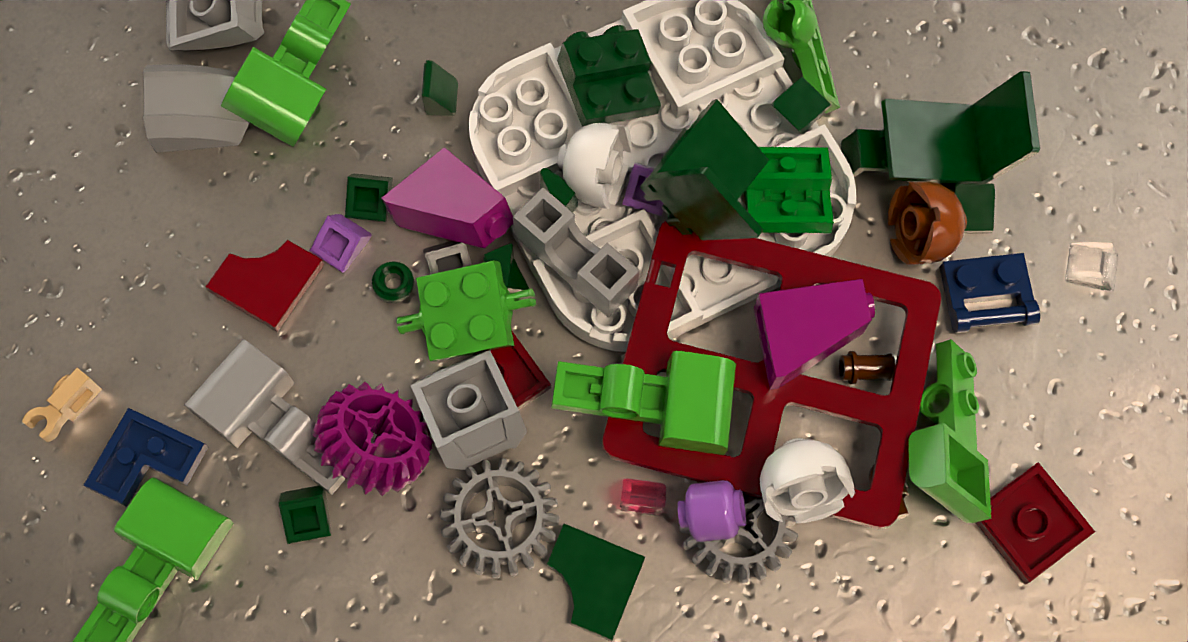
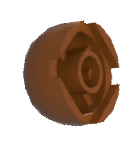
[888,182,967,265]

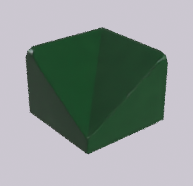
[483,243,529,293]

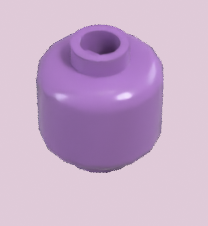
[677,480,746,542]

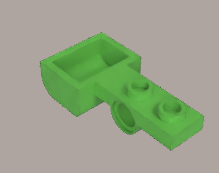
[221,0,351,147]
[909,339,991,523]
[551,351,736,455]
[73,477,234,642]

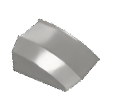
[166,0,265,50]
[143,64,249,153]
[411,350,527,470]

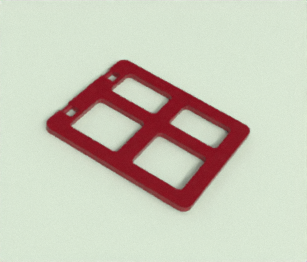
[602,221,941,529]

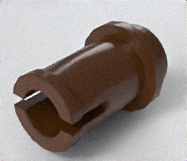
[839,351,895,385]

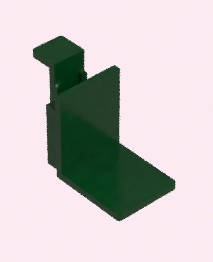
[841,71,1040,184]
[640,99,769,240]

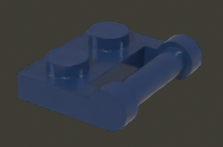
[939,253,1040,334]

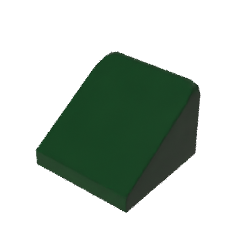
[422,60,458,116]
[771,77,832,134]
[540,168,578,213]
[345,174,393,222]
[951,183,995,233]
[278,486,331,544]

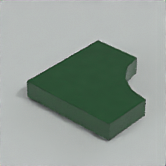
[547,524,645,642]

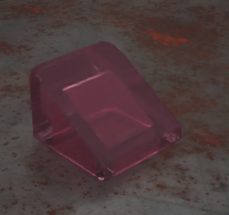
[619,478,666,516]

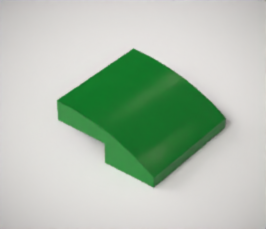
[745,147,834,233]

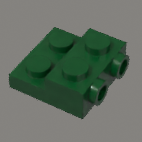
[557,25,662,127]

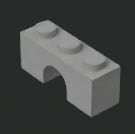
[513,187,640,318]

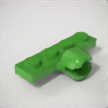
[763,0,840,114]

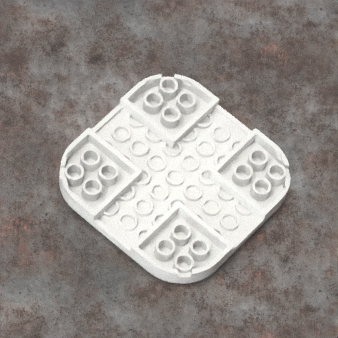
[469,0,856,352]

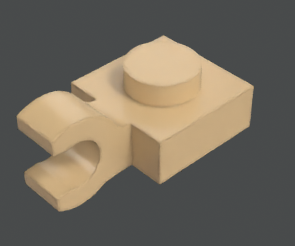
[22,368,102,442]

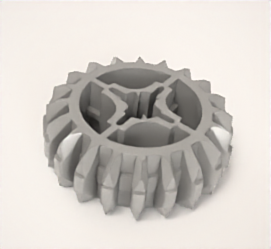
[440,458,559,578]
[679,482,798,584]

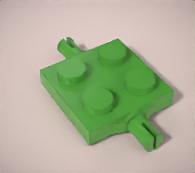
[396,260,536,361]

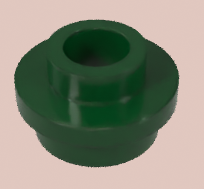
[372,261,414,303]

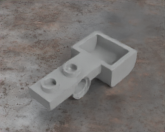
[184,339,346,495]

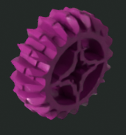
[313,382,433,496]

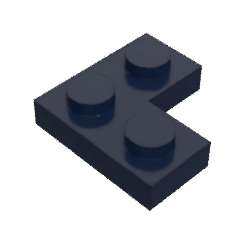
[84,408,209,507]

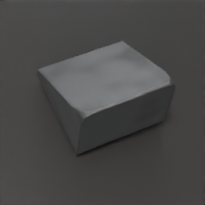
[423,241,472,274]

